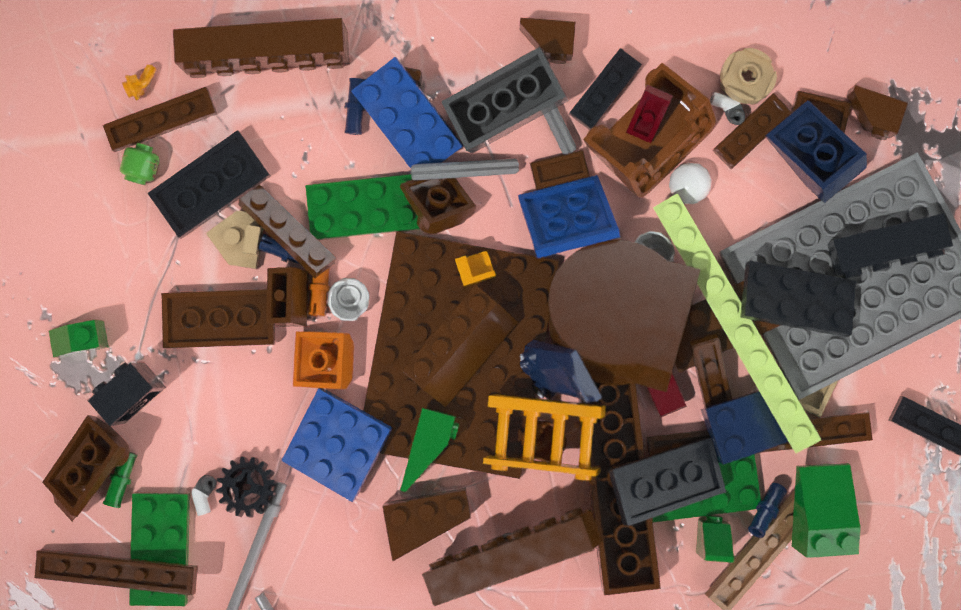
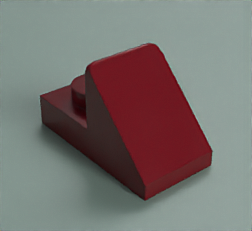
[626,85,673,143]

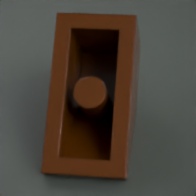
[519,17,576,64]
[846,85,908,140]

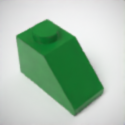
[49,320,109,358]
[696,515,734,563]

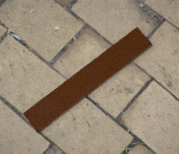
[34,549,198,596]

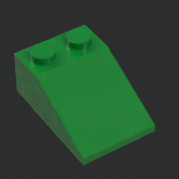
[791,463,861,558]

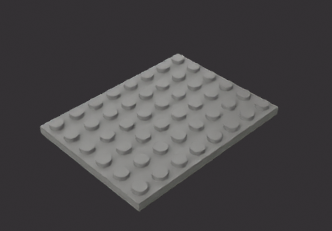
[719,152,961,400]

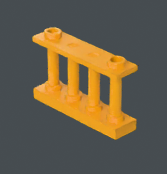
[483,394,606,480]

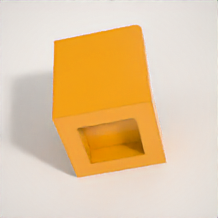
[455,251,496,287]

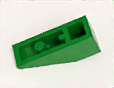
[400,407,459,492]

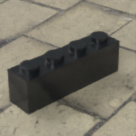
[827,213,953,279]

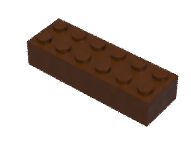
[173,18,350,78]
[422,507,602,607]

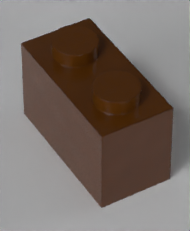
[266,267,308,327]

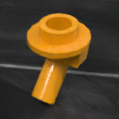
[122,64,156,101]

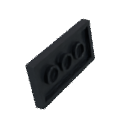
[147,130,271,239]
[740,261,856,337]
[608,437,726,526]

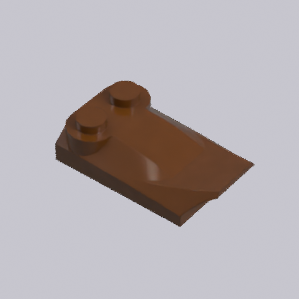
[42,415,130,522]

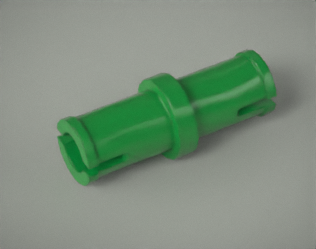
[103,452,138,508]

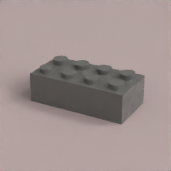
[441,47,569,154]

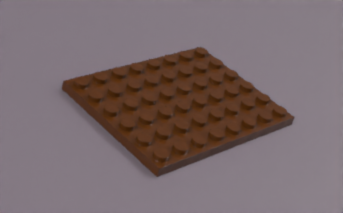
[363,231,559,479]

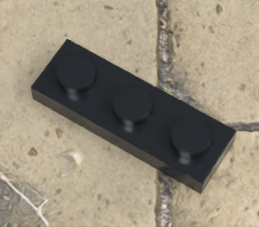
[569,48,642,130]
[888,396,961,457]

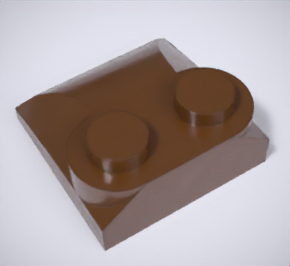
[400,178,476,234]

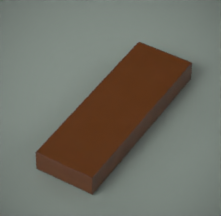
[712,93,792,170]
[689,334,732,408]

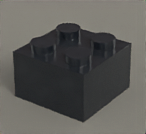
[87,362,166,426]

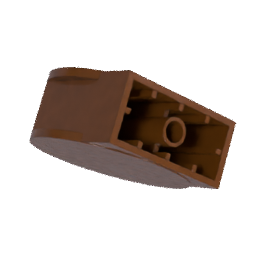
[549,240,701,392]

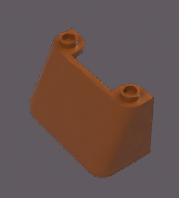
[583,63,716,198]

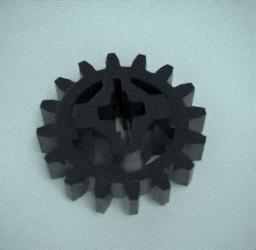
[216,456,278,518]

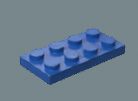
[351,56,463,169]

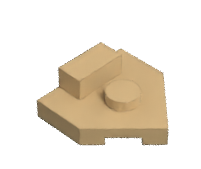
[206,210,264,269]

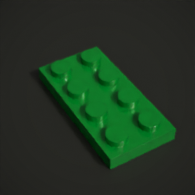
[305,174,420,240]
[652,454,761,523]
[129,493,190,607]

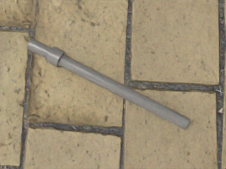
[226,481,287,610]

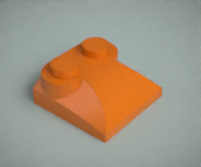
[293,331,354,389]

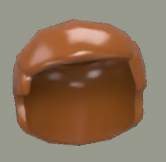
[521,420,567,462]

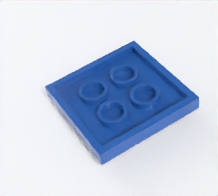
[518,175,620,258]
[281,388,393,502]

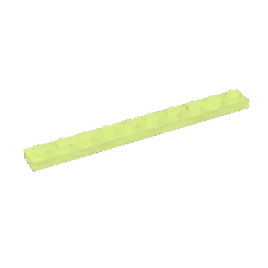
[653,193,821,453]

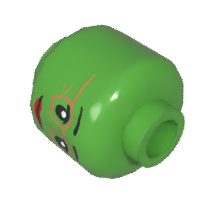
[119,143,160,186]

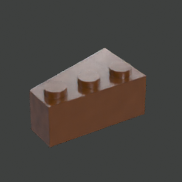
[382,487,471,562]

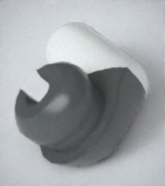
[710,92,745,125]
[191,475,217,516]

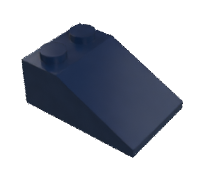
[766,100,867,203]
[700,391,788,464]

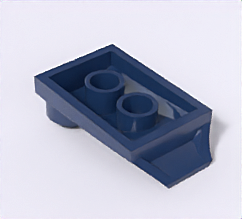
[520,340,602,402]

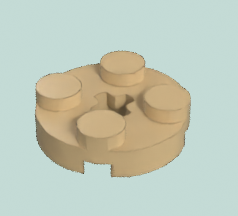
[720,48,777,105]

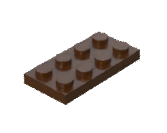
[675,281,781,373]
[161,289,275,349]

